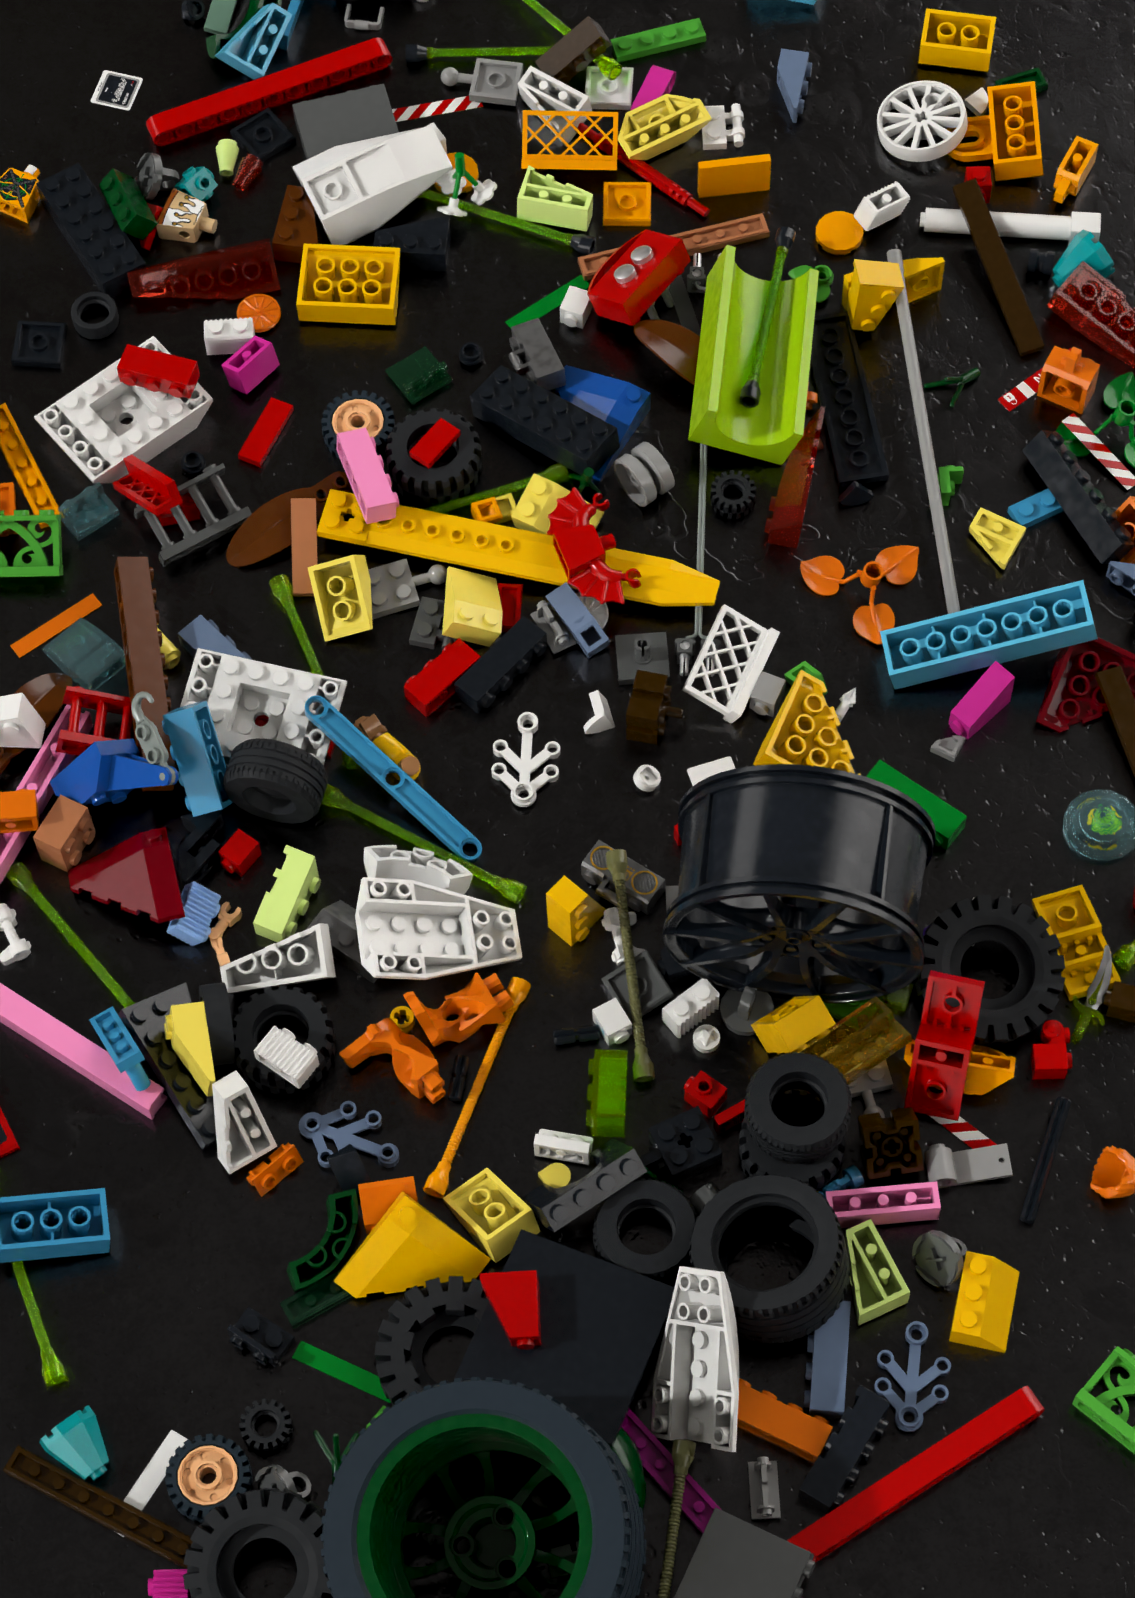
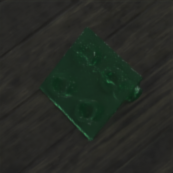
[385,346,453,405]

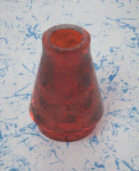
[232,154,263,191]

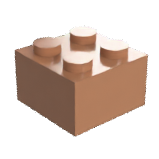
[33,794,96,872]

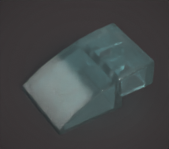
[42,618,126,691]

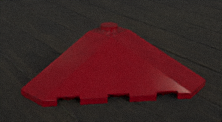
[1036,637,1135,733]
[68,827,185,923]

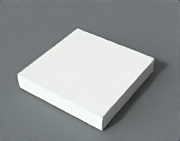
[585,66,634,110]

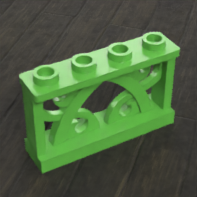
[0,510,64,577]
[1072,1346,1135,1454]

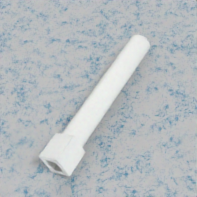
[920,207,1101,246]

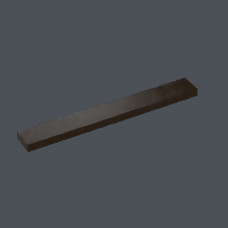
[952,178,1045,356]
[3,1445,193,1569]

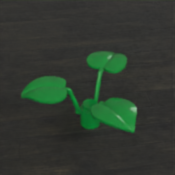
[1056,372,1135,468]

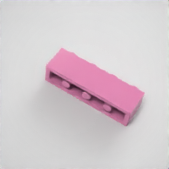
[336,428,399,524]
[825,1181,941,1228]

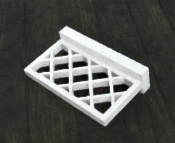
[682,604,780,724]

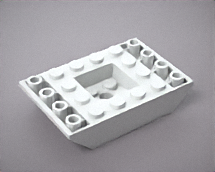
[34,336,213,484]
[180,648,347,766]

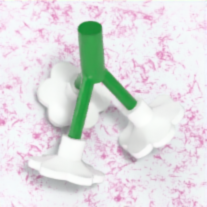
[437,152,497,217]

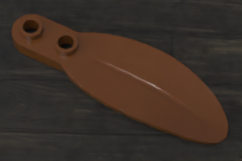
[633,319,700,385]
[226,471,352,567]
[0,673,73,775]

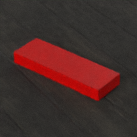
[238,397,294,468]

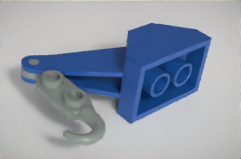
[50,691,178,806]

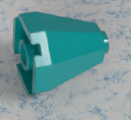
[1052,230,1115,290]
[39,1405,109,1481]

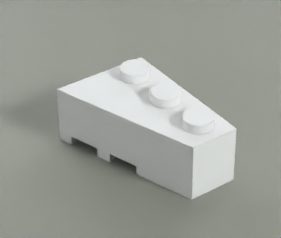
[517,66,592,147]
[212,1070,278,1174]

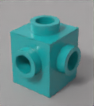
[174,166,218,202]

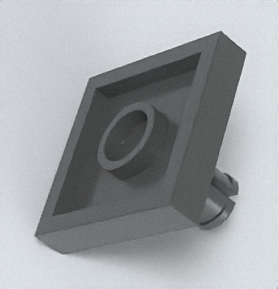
[615,632,670,685]

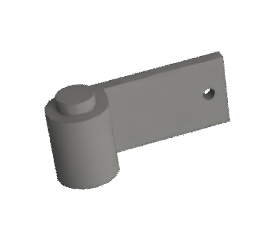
[924,1143,1013,1188]

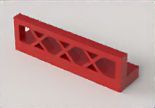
[112,454,183,516]

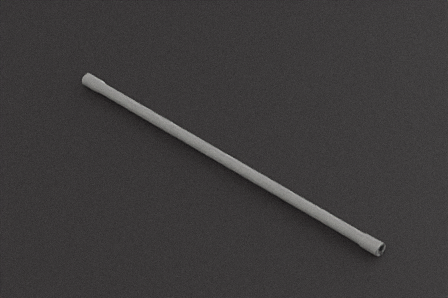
[886,249,960,614]

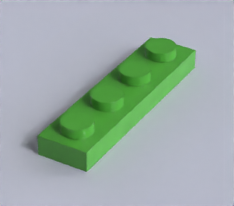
[610,18,706,63]

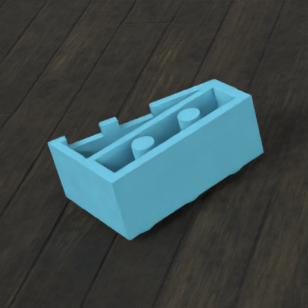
[215,3,293,80]

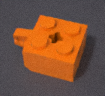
[1037,346,1100,414]

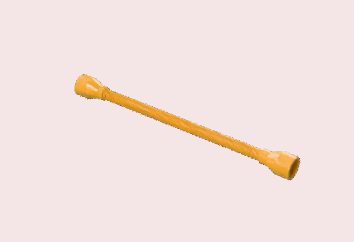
[423,977,531,1198]

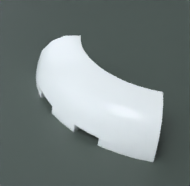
[364,845,473,895]

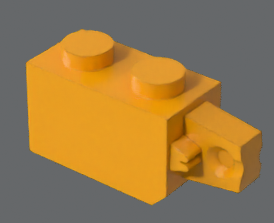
[1053,136,1099,204]

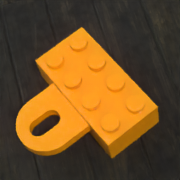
[947,81,1044,181]

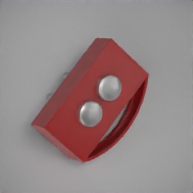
[587,229,691,326]

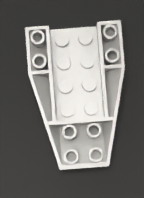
[292,125,453,245]
[355,877,522,980]
[651,1266,739,1452]

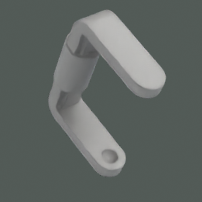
[344,4,385,31]

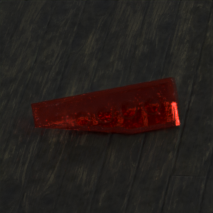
[127,238,281,300]
[1047,261,1135,368]
[764,406,826,549]

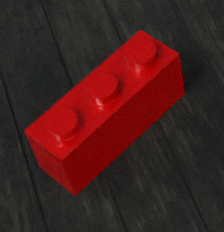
[117,344,200,399]
[404,638,481,718]

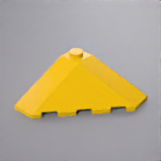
[753,670,861,775]
[334,1191,491,1298]

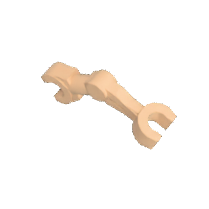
[209,901,242,967]

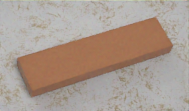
[290,498,318,596]

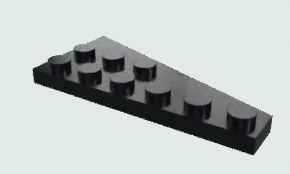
[118,982,217,1149]

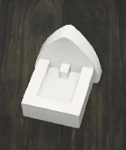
[583,690,615,734]

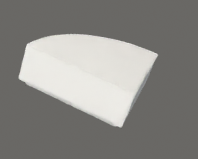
[964,87,988,116]

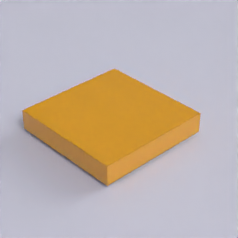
[603,182,651,226]

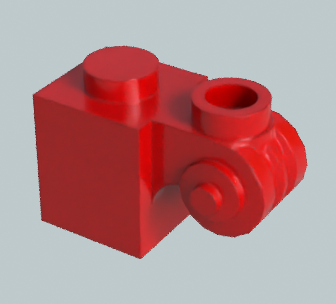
[1030,1020,1072,1080]

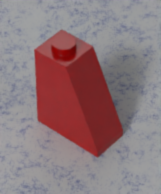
[479,1270,541,1350]

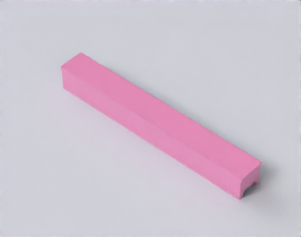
[0,704,93,884]
[0,983,167,1120]

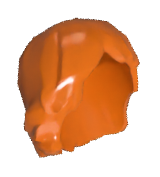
[1090,1145,1135,1199]

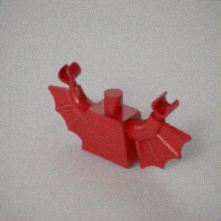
[547,487,642,604]

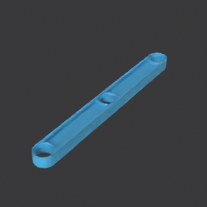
[304,695,482,863]

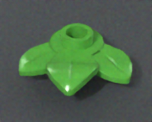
[788,265,834,303]

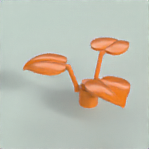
[800,545,919,645]

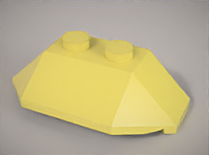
[618,94,712,160]

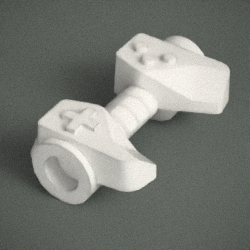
[0,903,31,966]
[601,907,645,967]

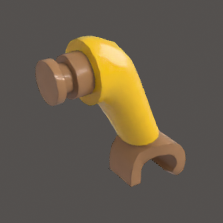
[353,713,421,781]

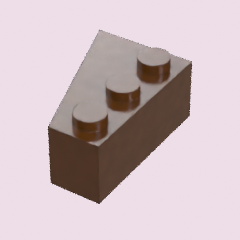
[272,185,319,264]

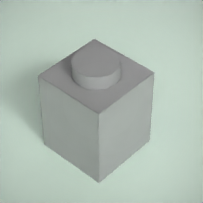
[749,671,786,717]

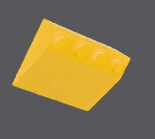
[296,243,401,325]

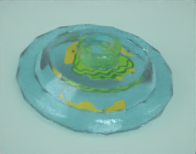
[1063,789,1135,861]

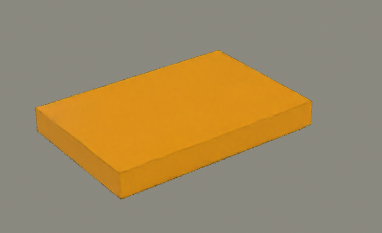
[698,154,771,198]

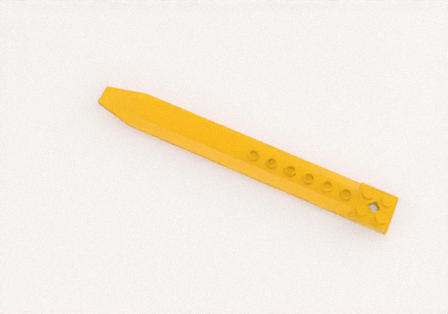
[317,489,720,607]

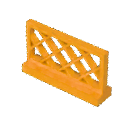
[521,110,618,170]

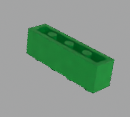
[866,760,967,850]

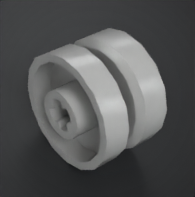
[613,441,675,507]

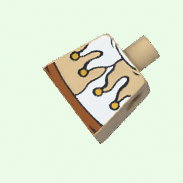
[156,189,218,243]

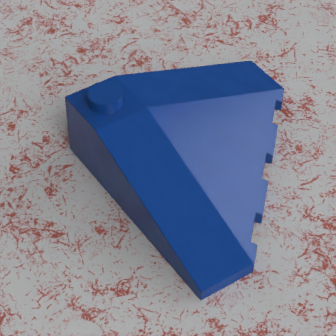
[555,365,651,482]

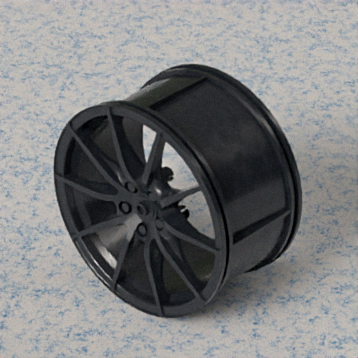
[662,764,936,1004]

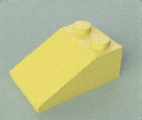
[511,473,604,536]
[307,555,373,642]
[442,566,503,647]
[164,1001,216,1097]
[443,1168,541,1263]

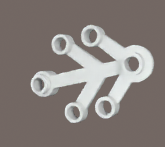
[491,712,561,807]

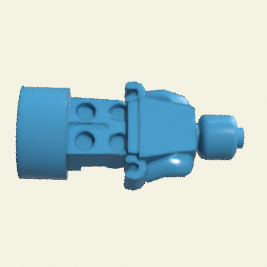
[817,1165,864,1199]

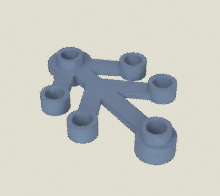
[299,1101,400,1168]
[874,1321,951,1432]

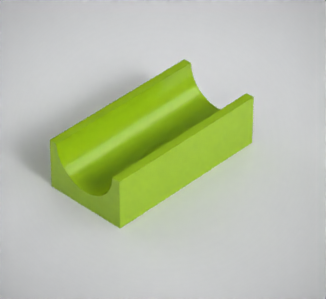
[688,245,819,465]

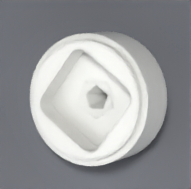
[633,765,661,792]
[693,1025,720,1053]

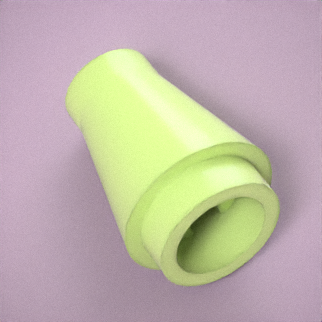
[216,139,239,176]

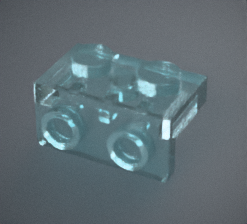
[58,482,120,541]

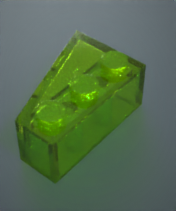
[586,1049,628,1137]

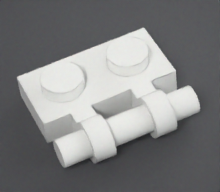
[702,103,745,150]

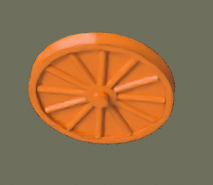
[237,294,281,333]

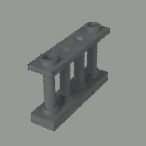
[134,463,252,567]

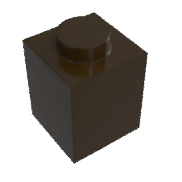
[1103,981,1135,1023]

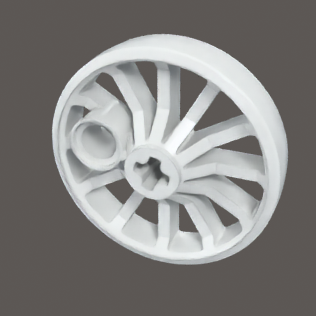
[877,80,968,162]

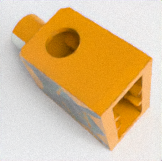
[0,165,40,223]

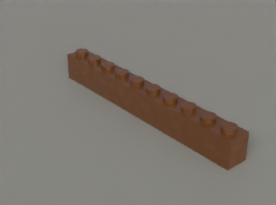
[114,557,179,791]

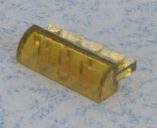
[791,996,912,1085]

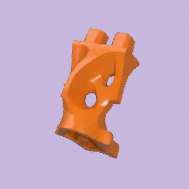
[403,972,514,1047]
[339,1018,446,1104]

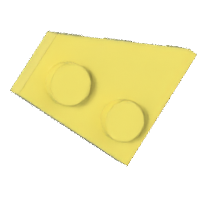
[969,507,1026,570]

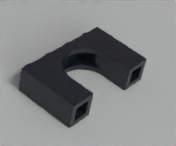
[521,1139,647,1232]

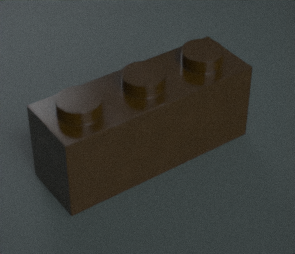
[535,16,612,85]

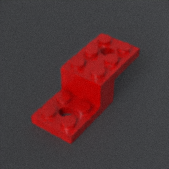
[904,970,985,1121]

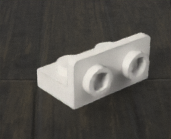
[534,1129,593,1165]

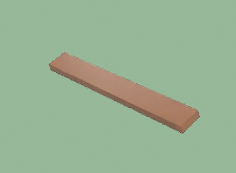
[578,213,770,281]

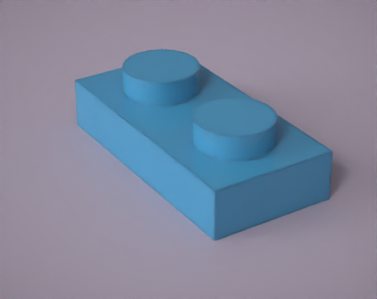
[1007,488,1064,528]

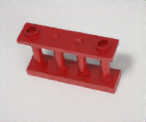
[55,686,132,756]

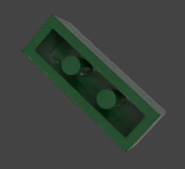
[99,168,158,240]

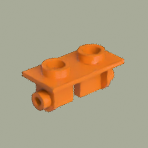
[246,1142,304,1197]

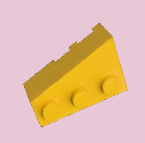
[846,259,904,331]
[546,875,606,947]

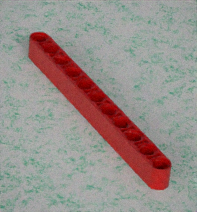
[146,37,393,146]
[786,1385,1045,1562]

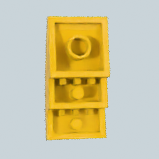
[841,257,945,311]
[1032,885,1121,1001]

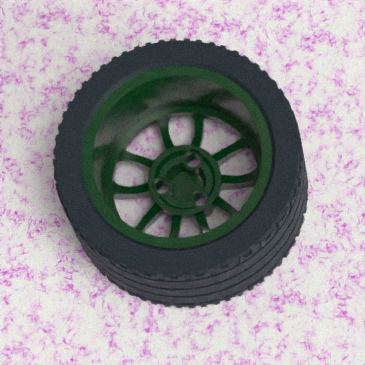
[320,1377,647,1598]

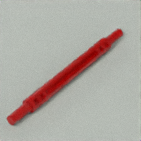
[577,122,710,217]

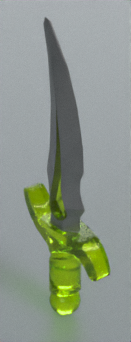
[1072,945,1112,1041]

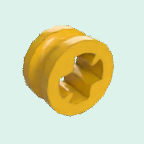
[390,1006,415,1033]

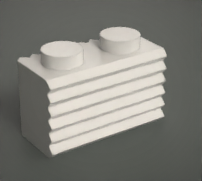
[854,181,911,231]
[204,317,256,355]
[662,979,719,1038]
[253,1026,319,1089]

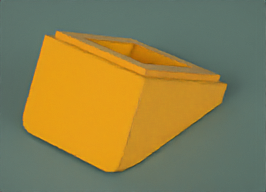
[471,496,503,524]

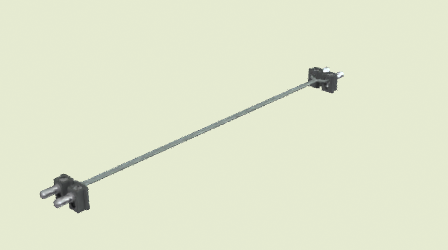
[675,253,721,677]

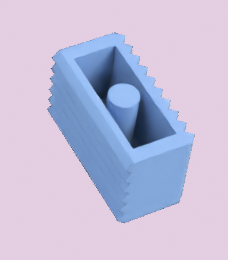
[166,881,221,946]

